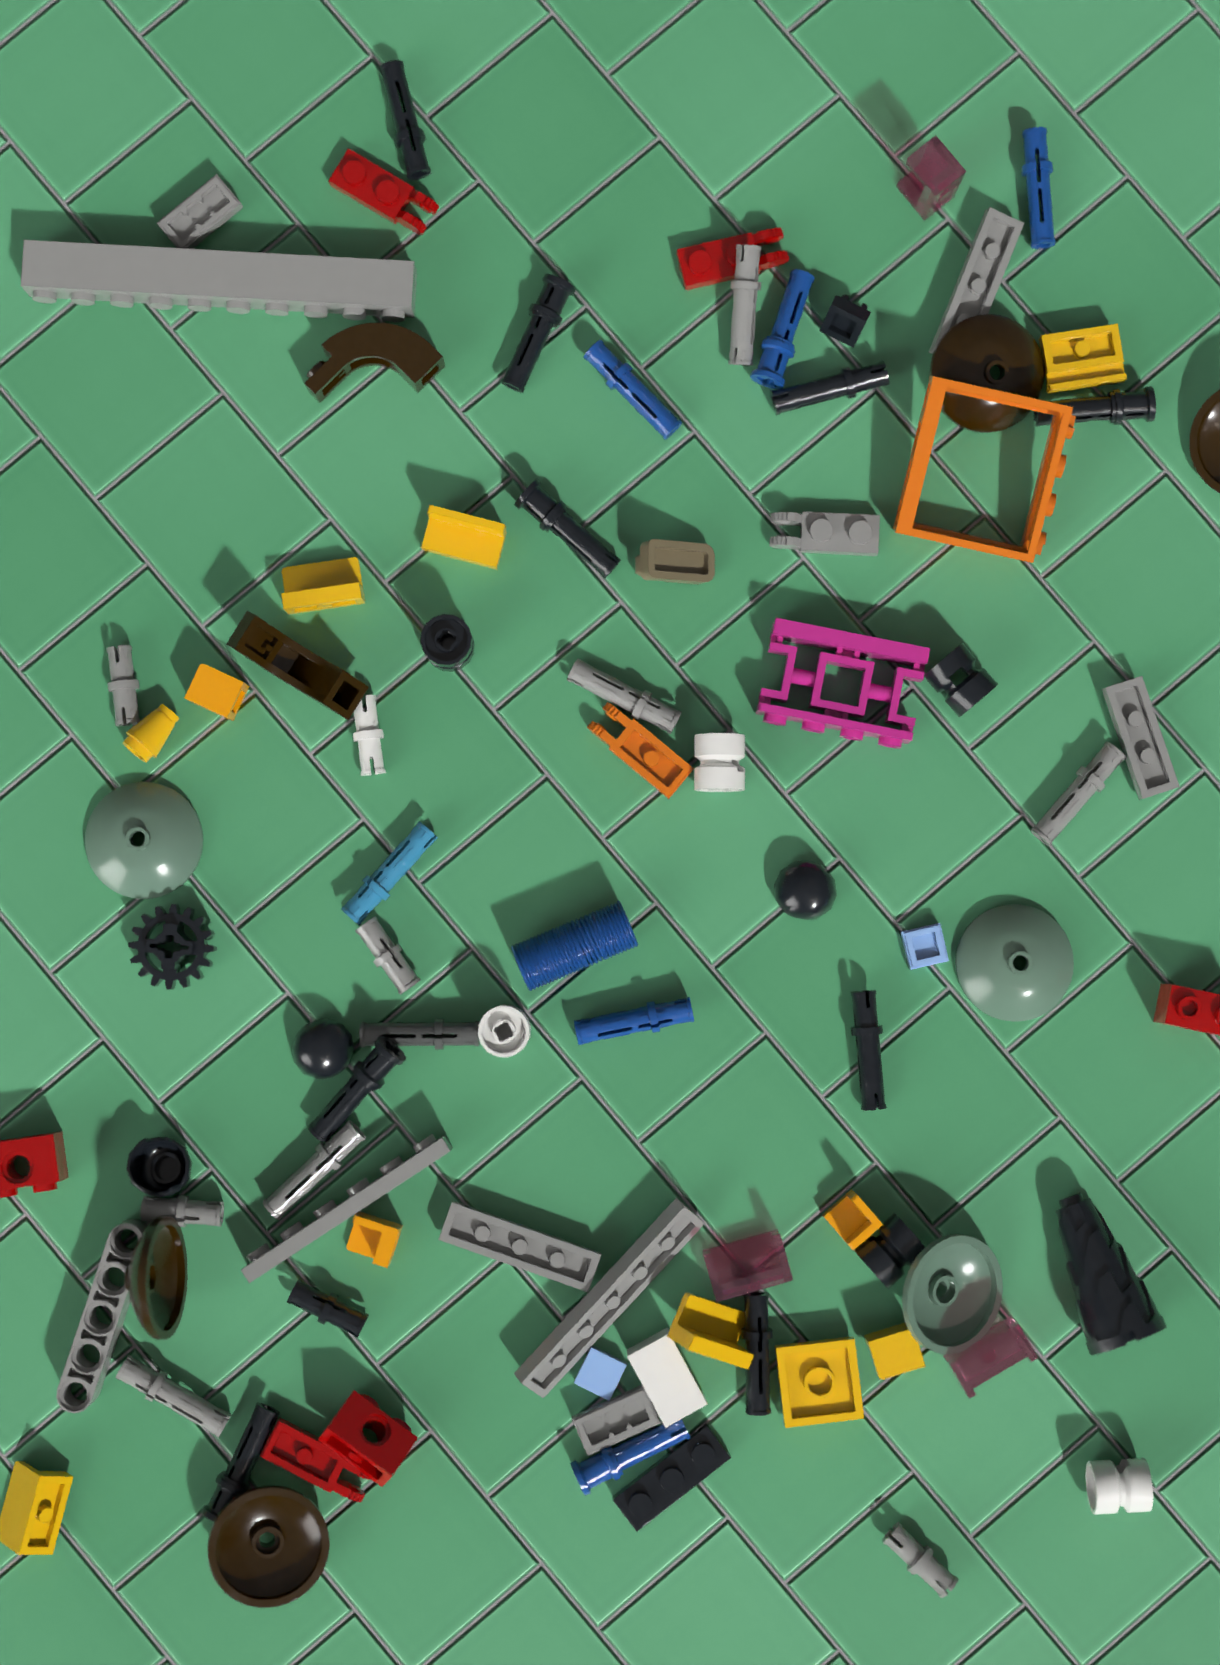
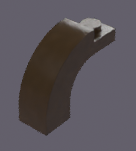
[304,322,445,403]
[226,611,369,720]

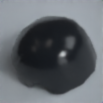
[774,861,837,920]
[292,1018,354,1079]
[126,1136,192,1197]

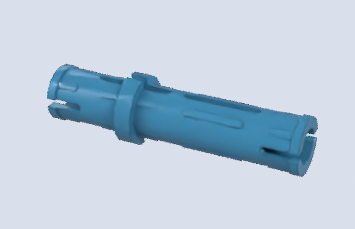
[341,821,438,926]

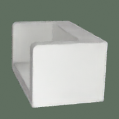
[627,1327,708,1428]

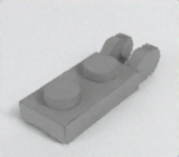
[770,511,880,556]

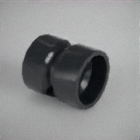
[421,614,475,672]
[924,643,998,717]
[854,1213,925,1289]

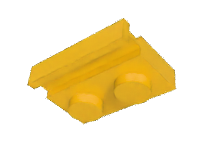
[1038,323,1127,394]

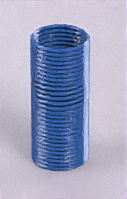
[511,901,638,991]

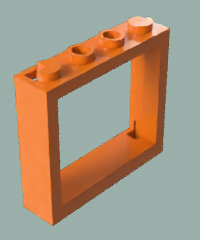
[893,376,1076,563]

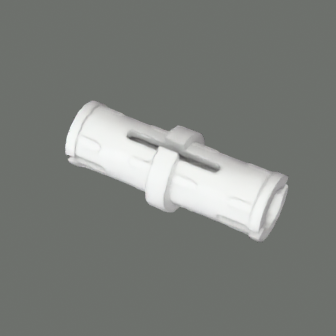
[353,695,386,776]

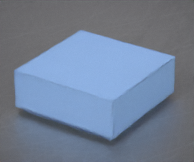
[900,923,949,970]
[574,1346,627,1401]

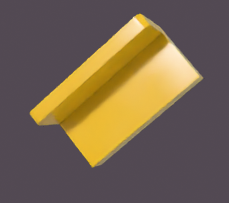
[421,505,507,570]
[281,557,365,615]
[667,1292,754,1369]
[0,1461,73,1555]

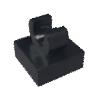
[819,294,871,348]

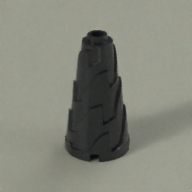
[1056,1193,1167,1355]

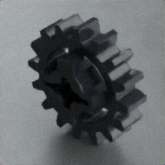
[128,904,217,990]

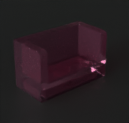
[897,135,966,221]
[702,1229,793,1302]
[943,1317,1039,1399]

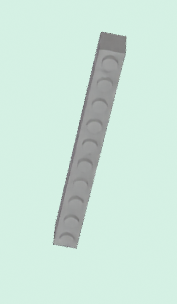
[21,240,417,322]

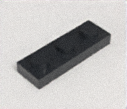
[612,1423,731,1532]

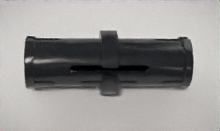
[287,1279,369,1338]

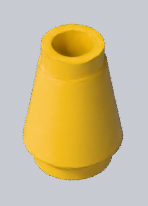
[122,704,179,763]

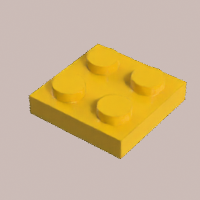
[775,1336,864,1428]

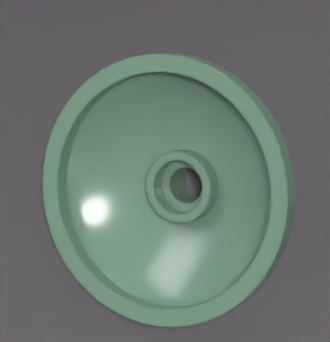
[85,782,203,899]
[955,904,1074,1022]
[902,1234,1003,1354]

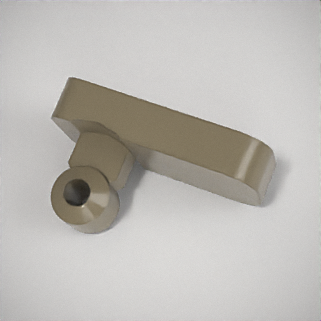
[635,539,715,584]

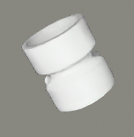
[694,733,745,792]
[478,1004,531,1058]
[1085,1458,1153,1515]

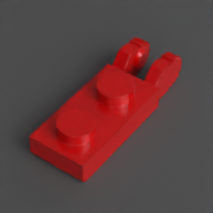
[328,148,439,235]
[676,227,790,290]
[260,1417,371,1503]

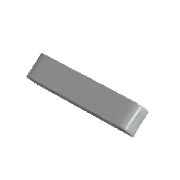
[56,1219,147,1413]

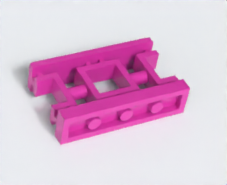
[755,618,930,749]

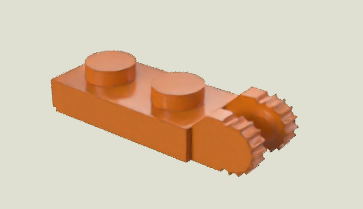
[587,702,694,799]

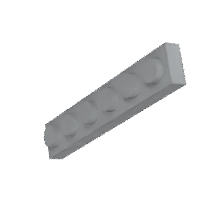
[241,1134,453,1283]
[514,1198,705,1398]

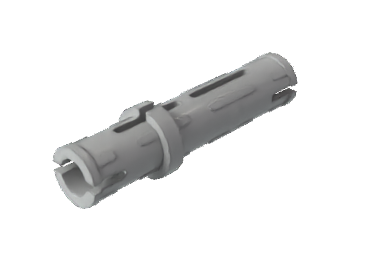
[728,244,762,366]
[567,658,682,734]
[1030,742,1126,847]
[262,1120,366,1220]
[115,1355,232,1438]

